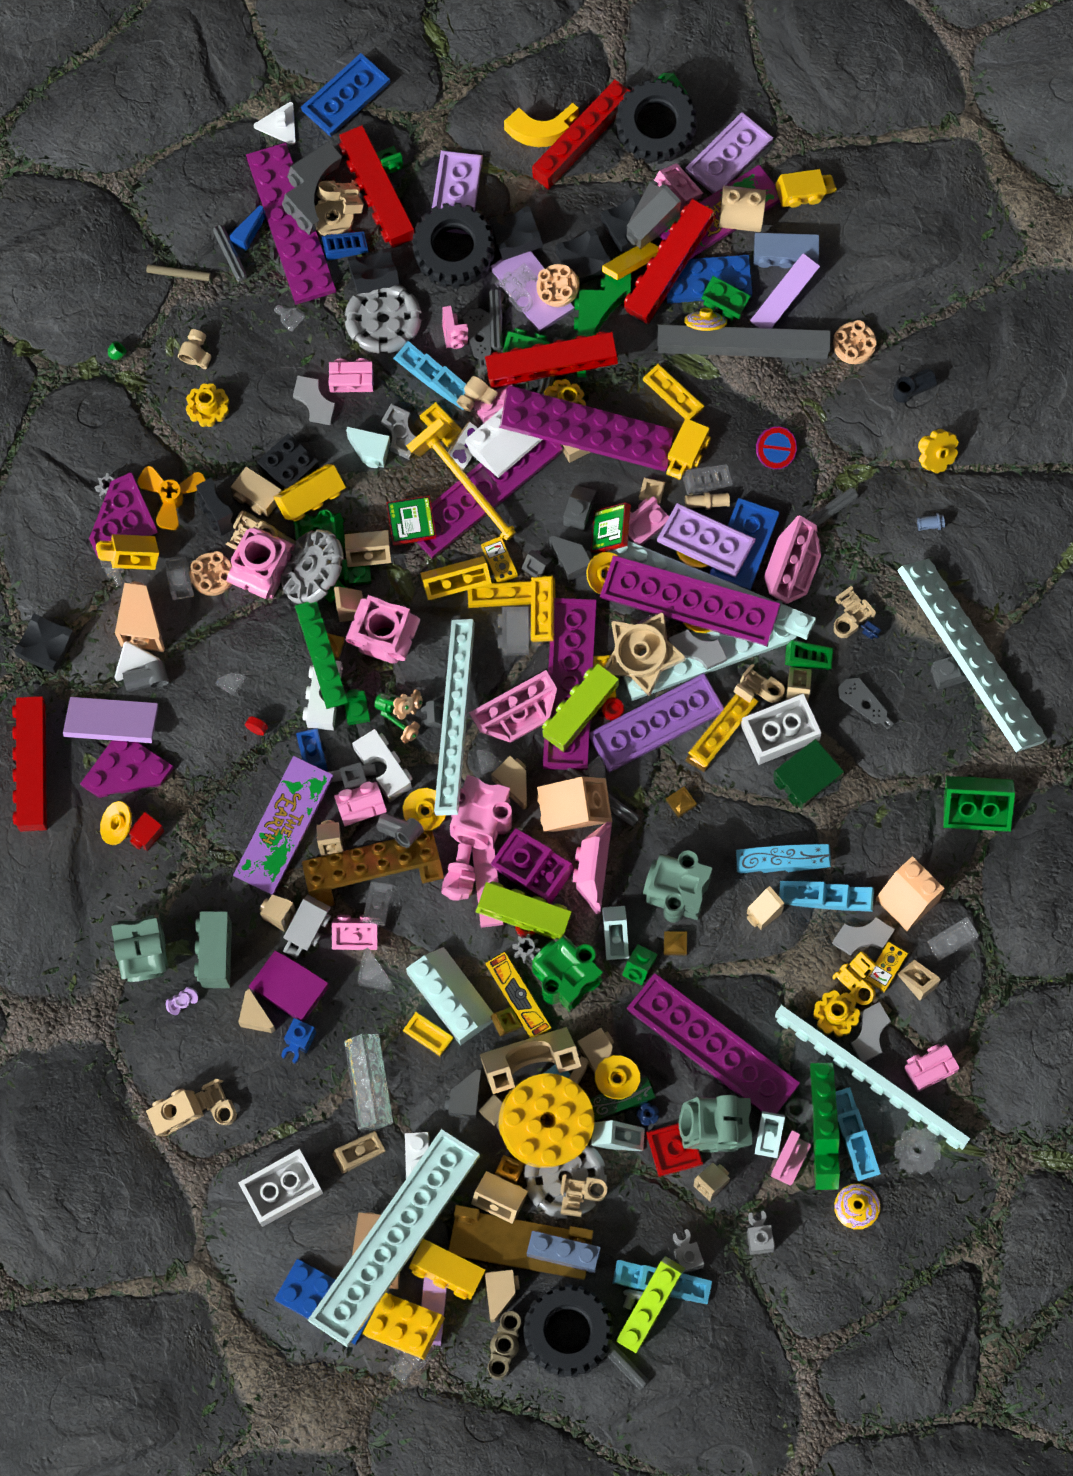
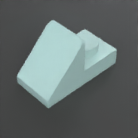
[755,1111,785,1158]

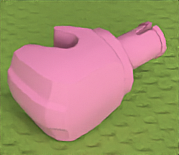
[441,844,475,901]

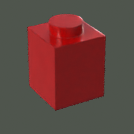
[128,812,164,851]

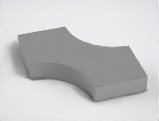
[293,376,335,425]
[381,404,416,460]
[668,630,727,670]
[832,918,895,956]
[851,1002,891,1063]

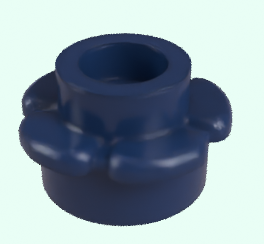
[861,620,882,640]
[637,1103,659,1126]

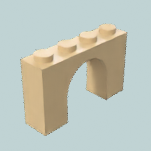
[480,1027,581,1094]

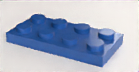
[301,53,390,137]
[666,255,752,303]
[710,498,779,591]
[274,1259,374,1345]

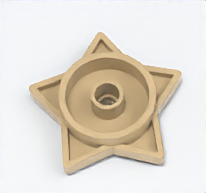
[604,613,686,696]

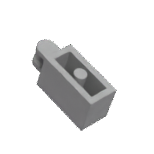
[283,894,331,959]

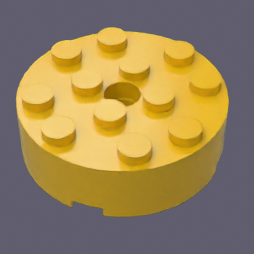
[499,1073,594,1168]

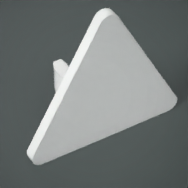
[254,102,296,145]
[115,641,160,681]

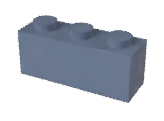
[753,233,819,268]
[527,1231,600,1273]

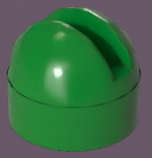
[108,341,127,360]

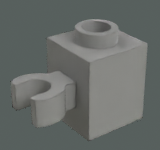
[747,1211,774,1255]
[673,1229,704,1274]

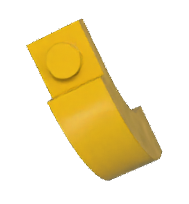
[504,103,579,147]

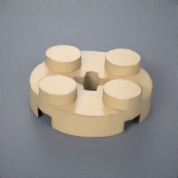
[315,198,354,237]

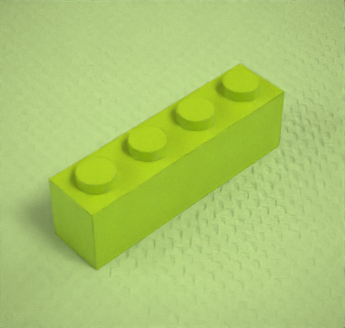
[542,664,619,752]
[476,881,571,939]
[616,1256,686,1353]

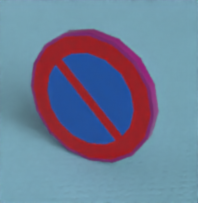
[756,426,797,469]

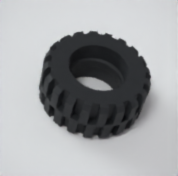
[616,78,697,164]
[413,202,495,289]
[524,1285,613,1378]

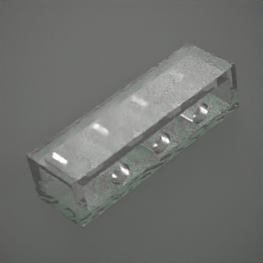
[344,1034,393,1130]

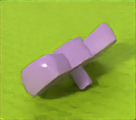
[166,987,198,1015]

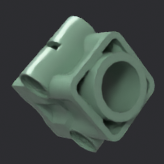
[643,850,712,923]
[111,914,168,982]
[679,1095,752,1153]

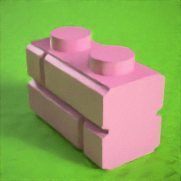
[329,358,373,392]
[334,782,387,826]
[904,1044,959,1093]

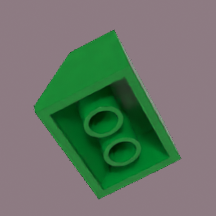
[943,776,1015,832]

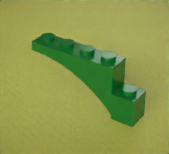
[574,273,631,378]
[295,602,348,709]
[810,1063,840,1190]

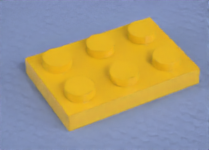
[363,1293,445,1360]

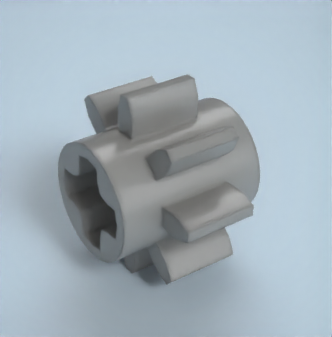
[95,473,118,500]
[512,934,540,963]

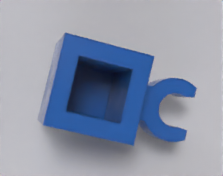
[282,1018,316,1064]

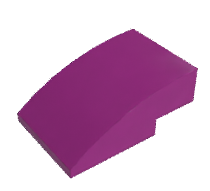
[490,828,574,904]
[249,951,329,1022]

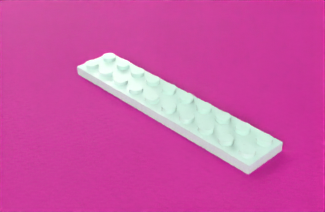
[897,559,1047,752]
[308,1129,480,1347]

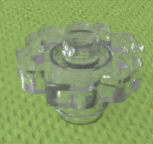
[894,1127,941,1175]

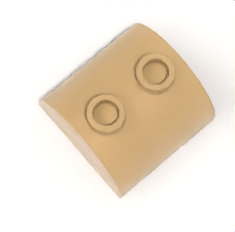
[719,185,766,232]

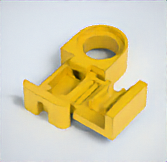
[833,951,877,1005]

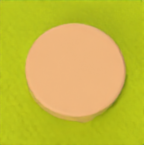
[537,264,579,308]
[833,320,876,364]
[190,551,232,596]

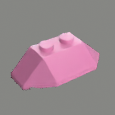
[764,515,821,604]
[469,670,557,743]
[573,822,612,914]

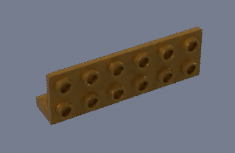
[302,831,444,906]
[449,1205,593,1280]

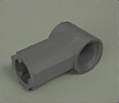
[122,660,169,692]
[376,813,424,848]

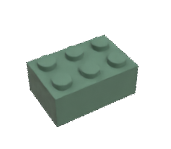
[194,912,232,988]

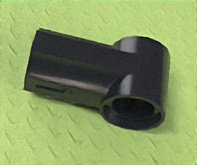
[893,368,937,403]

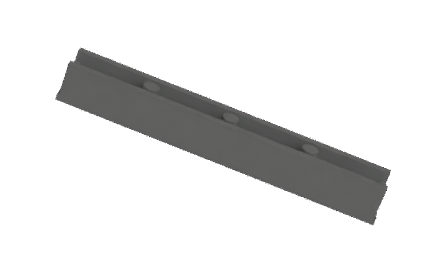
[657,325,830,359]

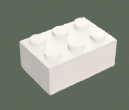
[741,694,821,765]
[238,1149,323,1227]

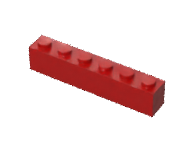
[532,79,630,190]
[338,125,415,248]
[624,199,716,324]
[485,332,618,388]
[12,696,47,832]

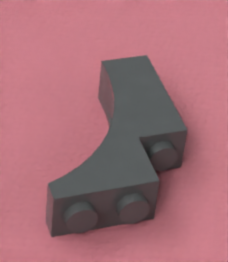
[282,142,342,235]

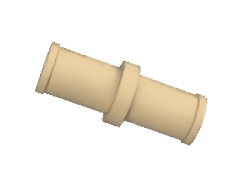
[685,492,730,510]

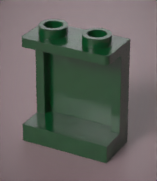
[773,739,844,810]

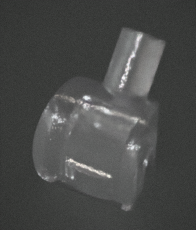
[274,305,306,332]
[100,560,124,587]

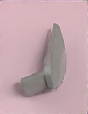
[623,1289,643,1310]

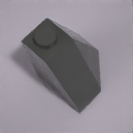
[626,180,681,249]

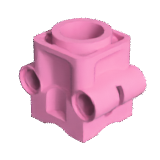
[227,527,295,600]
[345,595,420,663]
[450,775,512,849]

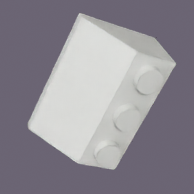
[465,407,543,478]

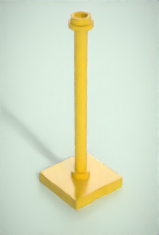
[406,418,516,541]

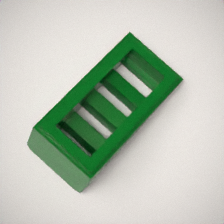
[785,640,833,670]

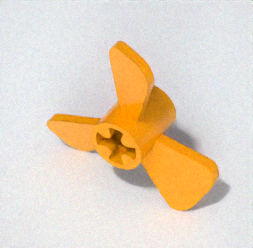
[138,466,205,530]

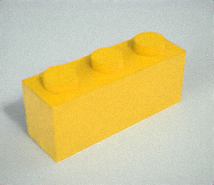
[273,464,346,521]
[420,556,492,600]
[409,1239,485,1299]

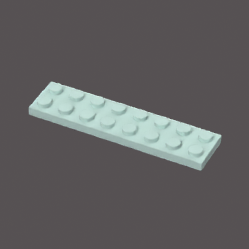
[623,600,797,701]

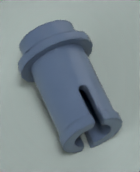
[917,513,945,531]

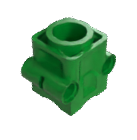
[532,935,603,1013]

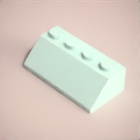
[406,947,493,1046]

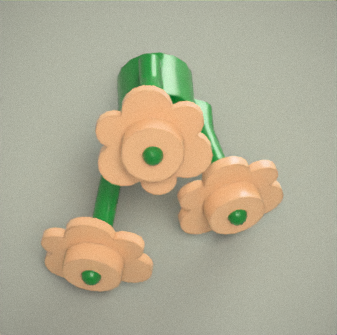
[375,689,422,744]

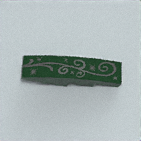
[589,1076,656,1122]

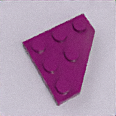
[89,473,158,558]
[80,740,174,798]

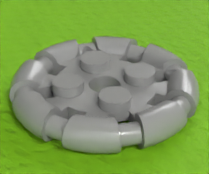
[345,284,421,354]
[281,529,343,604]
[524,1145,607,1219]

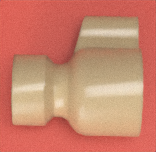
[178,329,212,369]
[456,376,498,412]

